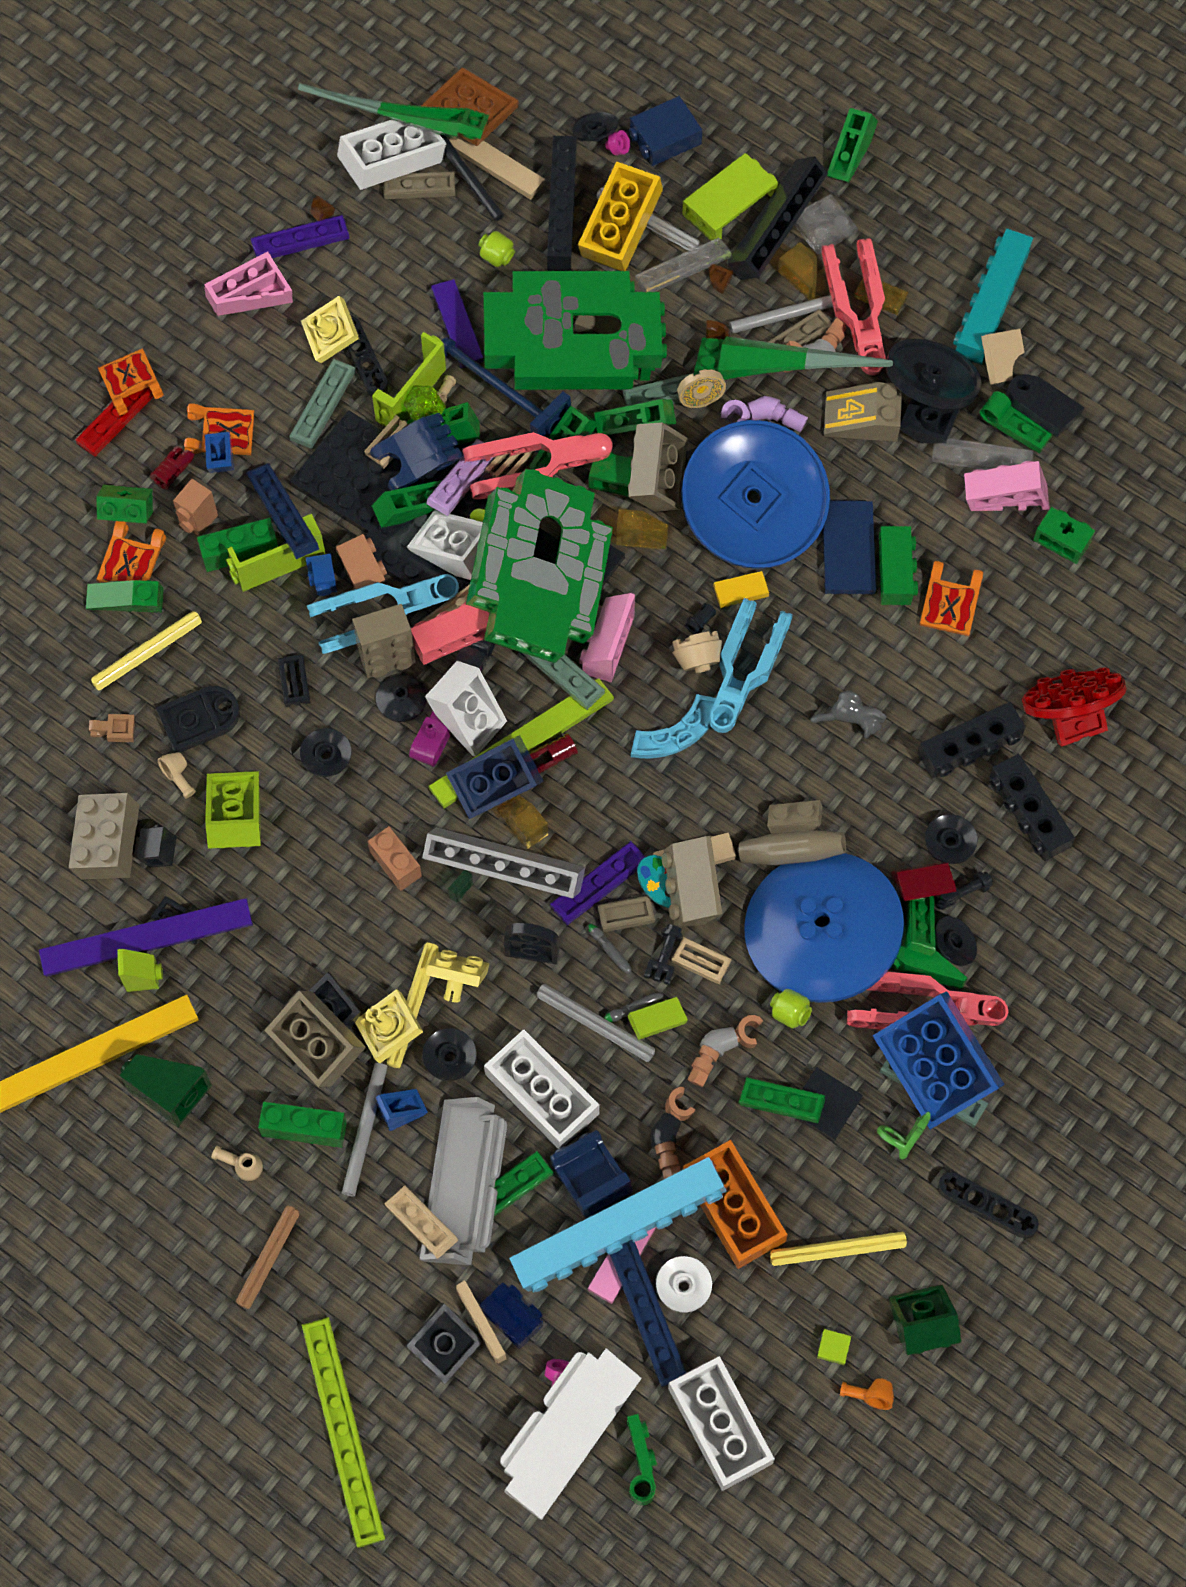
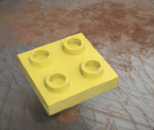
[301,296,359,363]
[426,950,489,1002]
[355,989,423,1063]

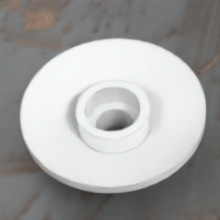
[656,1256,712,1313]

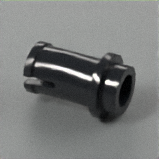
[685,603,716,634]

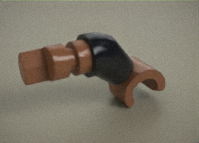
[650,1087,695,1179]

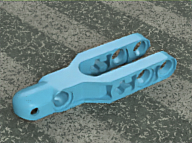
[306,574,459,654]
[709,598,793,733]

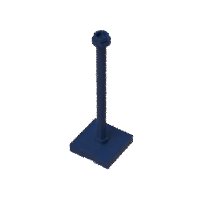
[441,337,571,453]

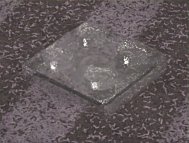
[794,194,857,254]

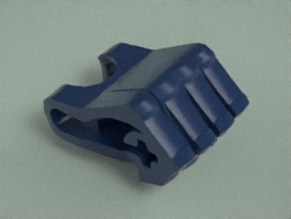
[370,413,463,491]

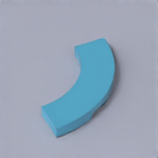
[631,694,716,758]

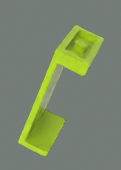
[682,153,778,244]
[372,332,446,431]
[226,514,325,592]

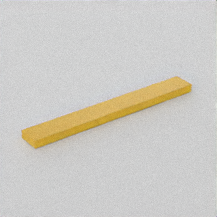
[0,995,199,1113]

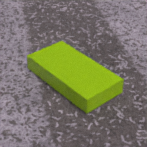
[627,997,688,1040]

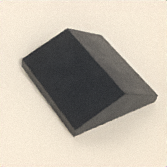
[900,398,961,444]
[309,972,362,1030]
[405,1303,483,1384]

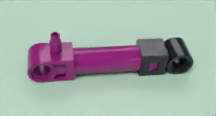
[409,639,496,767]

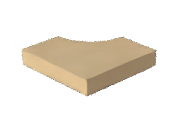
[981,329,1025,385]

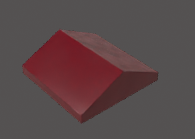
[891,862,956,901]

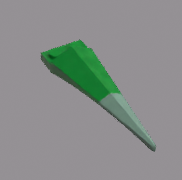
[298,84,489,140]
[694,336,893,380]

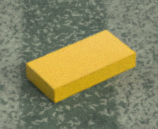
[713,571,769,608]

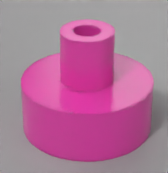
[605,130,630,156]
[545,1359,569,1386]

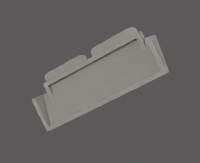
[419,1097,507,1265]

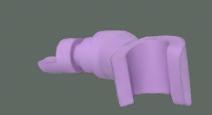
[721,396,808,433]

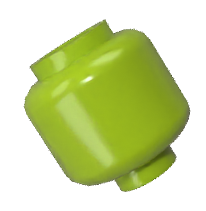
[478,231,515,267]
[770,989,812,1028]

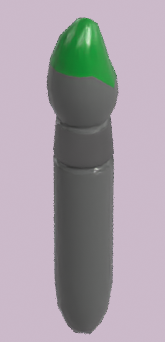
[588,924,632,974]
[604,993,663,1022]

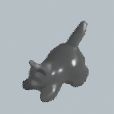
[810,691,887,739]

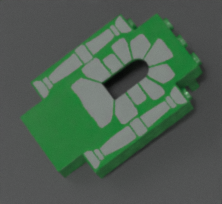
[466,469,613,663]

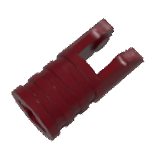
[150,446,195,490]
[529,733,578,773]

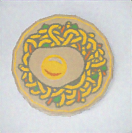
[677,370,726,408]

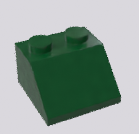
[889,1285,962,1355]

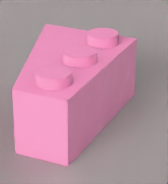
[204,252,293,316]
[964,461,1049,511]

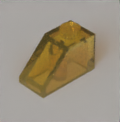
[778,242,817,300]
[616,509,668,549]
[497,795,548,849]

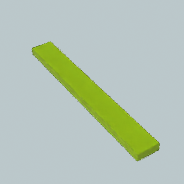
[429,678,614,809]
[302,1317,386,1548]

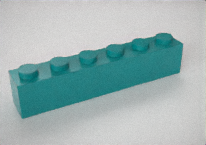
[953,228,1033,365]

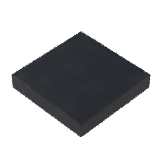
[796,1067,863,1142]

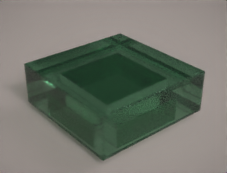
[448,870,473,903]

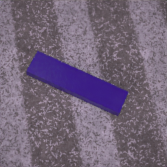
[251,215,349,258]
[431,279,483,369]
[550,841,645,926]

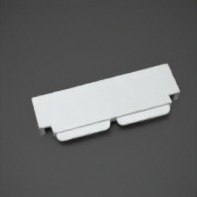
[501,1349,641,1520]

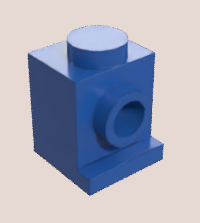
[306,554,337,596]

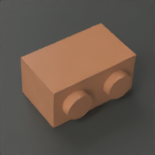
[173,479,218,536]
[336,534,387,589]
[368,827,422,891]

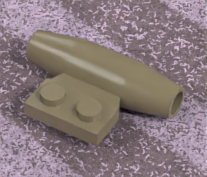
[739,800,846,865]

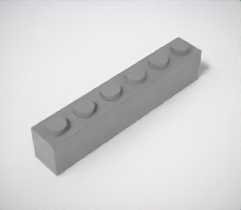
[422,827,586,898]

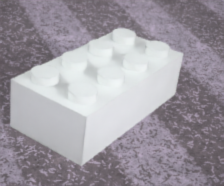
[337,119,446,190]
[484,1029,599,1149]
[668,1356,774,1491]

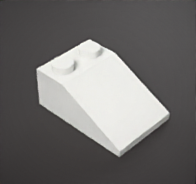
[407,510,483,580]
[425,661,507,756]

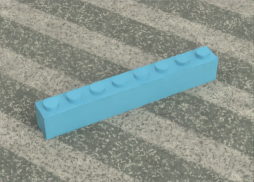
[509,1157,727,1293]

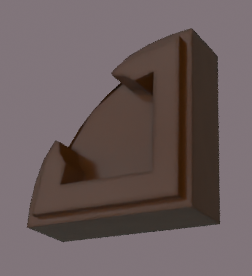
[310,196,335,221]
[709,263,733,294]
[706,320,730,340]

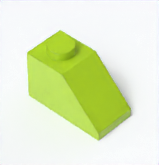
[117,949,163,992]

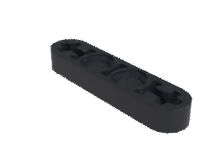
[346,316,388,397]
[938,1172,1039,1239]

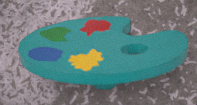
[637,855,671,908]

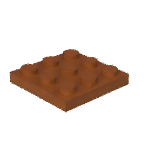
[421,67,519,146]

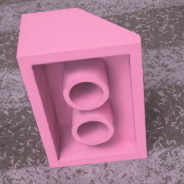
[579,593,635,682]

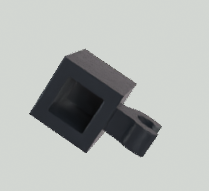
[133,825,177,868]

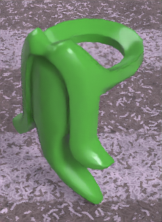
[877,1112,931,1160]

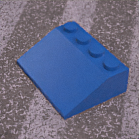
[873,991,1005,1129]

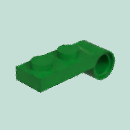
[980,391,1053,454]
[627,1414,657,1505]

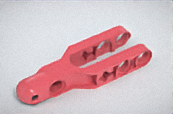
[822,238,886,376]
[462,432,612,499]
[846,972,1008,1030]

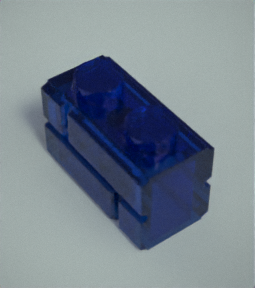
[479,1282,543,1350]

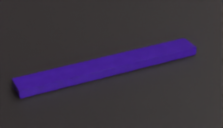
[39,898,253,977]

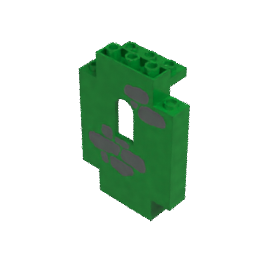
[483,271,667,390]

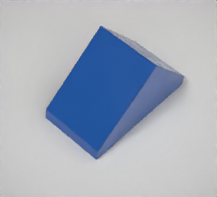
[205,432,235,473]
[376,1089,428,1131]

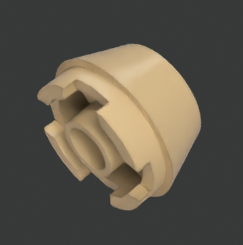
[672,631,722,673]

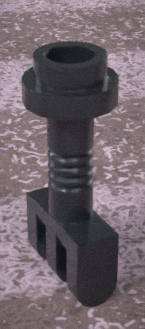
[936,871,993,910]
[644,924,683,985]

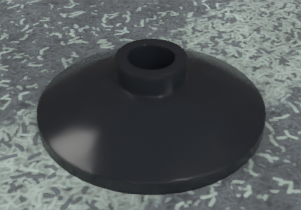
[572,112,619,141]
[376,674,427,722]
[300,728,352,777]
[925,814,978,864]
[935,916,977,966]
[422,1028,477,1081]

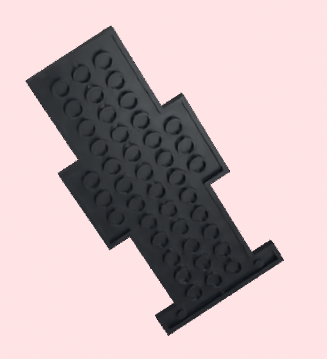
[290,410,625,670]

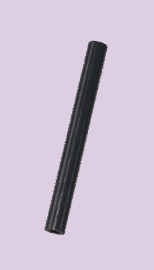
[440,135,504,222]

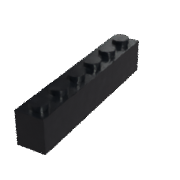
[547,136,577,271]
[726,156,828,280]

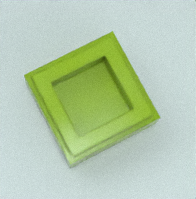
[817,1329,851,1365]

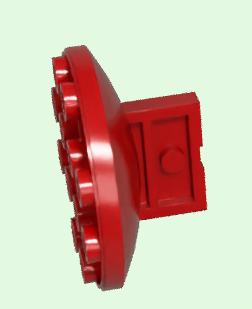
[1022,667,1127,747]

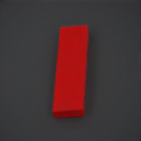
[75,387,154,457]

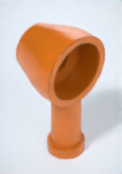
[840,1378,894,1410]

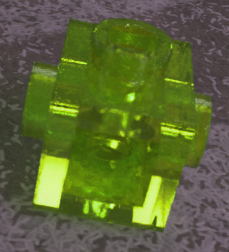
[403,385,446,422]

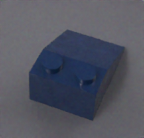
[446,735,543,819]

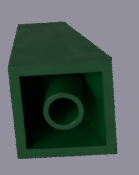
[119,1054,212,1128]

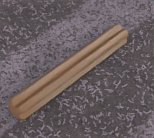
[236,1206,299,1309]

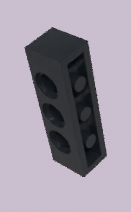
[917,702,1026,779]
[989,753,1075,861]

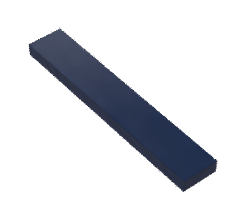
[247,463,319,559]
[610,1239,686,1388]

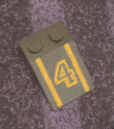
[824,382,902,442]

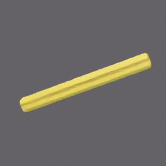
[91,611,202,690]
[386,943,439,1068]
[770,1232,907,1266]

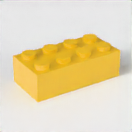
[578,161,663,271]

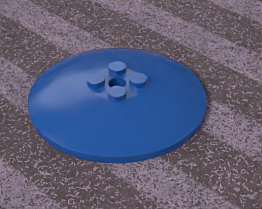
[681,420,830,569]
[744,853,904,1003]

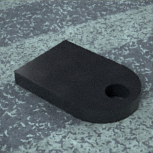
[1006,374,1085,437]
[156,686,240,753]
[504,923,559,965]

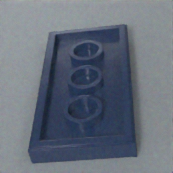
[823,501,876,594]

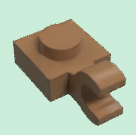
[89,714,135,742]

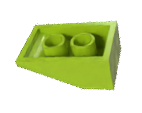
[206,771,261,848]

